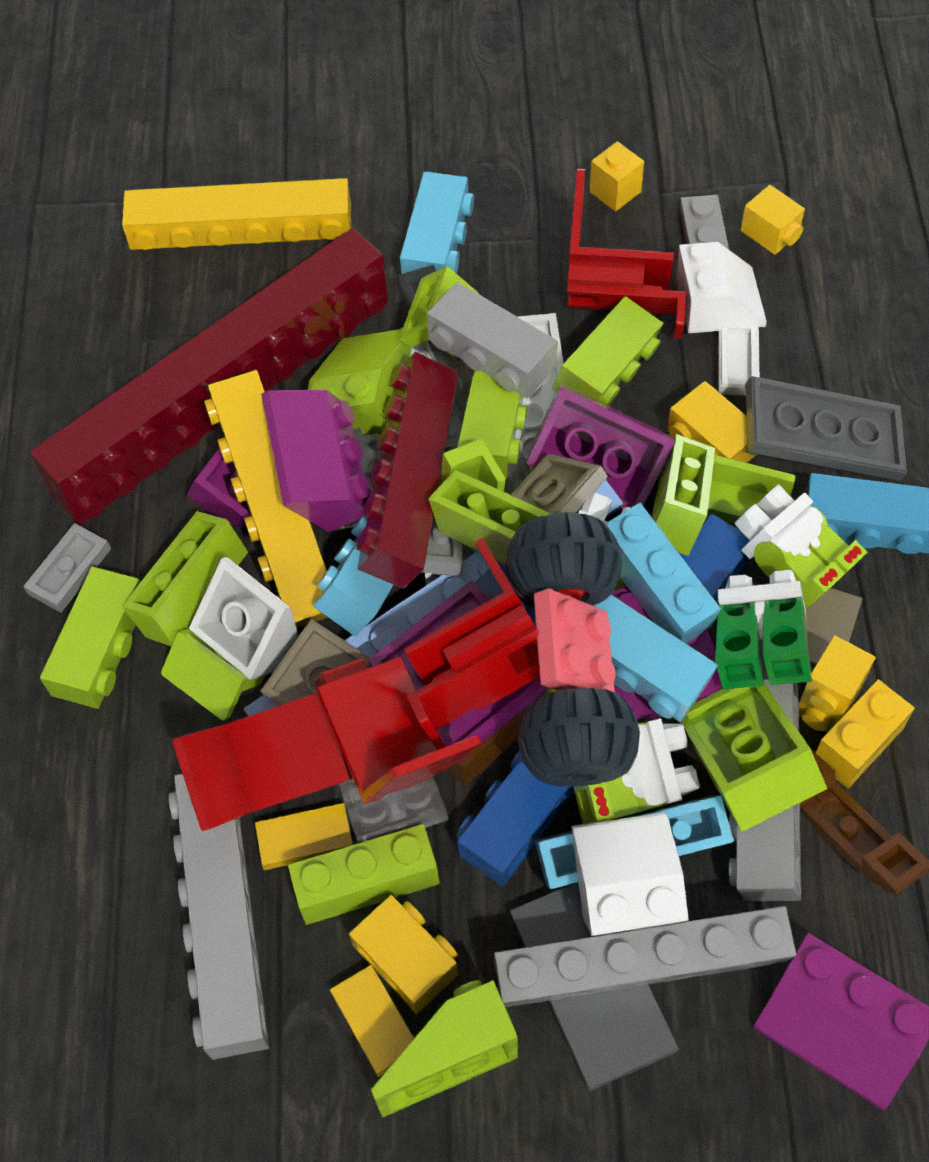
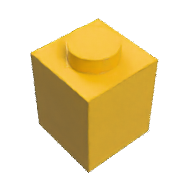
[590,141,644,212]
[741,185,805,255]

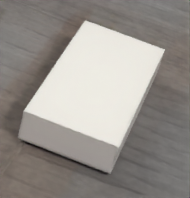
[718,325,759,395]

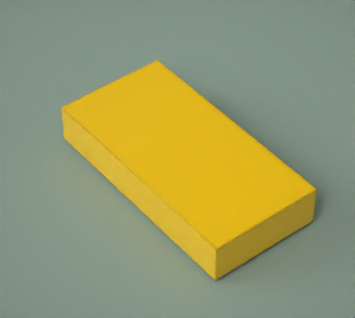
[255,803,353,870]
[330,965,414,1077]

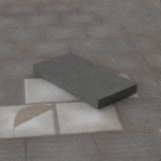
[745,376,907,481]
[510,882,679,1092]

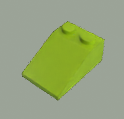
[308,329,412,435]
[681,683,827,832]
[371,980,518,1117]

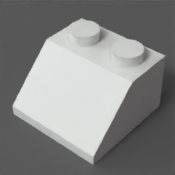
[676,242,766,333]
[189,557,298,680]
[571,812,689,936]

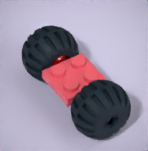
[505,512,640,787]

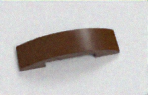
[800,748,929,895]

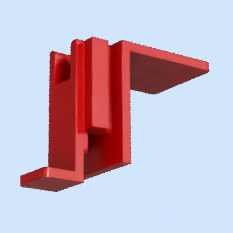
[567,169,686,339]
[404,537,540,750]
[314,657,482,805]
[173,693,353,831]

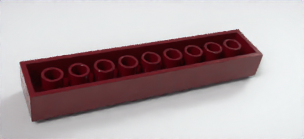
[30,227,388,526]

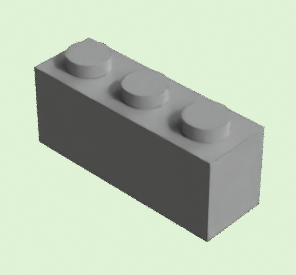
[427,282,558,399]

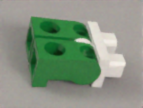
[715,570,812,689]

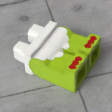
[735,484,868,609]
[574,719,700,824]

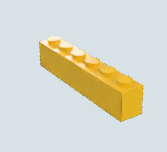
[122,178,351,250]
[204,370,328,628]

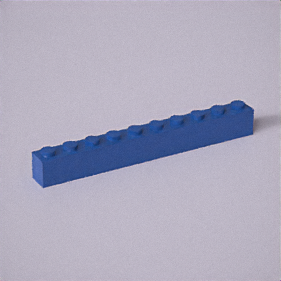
[456,514,750,887]

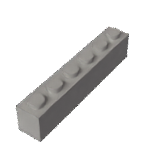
[729,640,801,901]
[169,774,269,1060]
[494,906,797,1008]

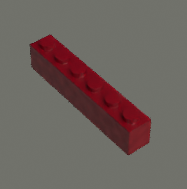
[356,351,458,589]

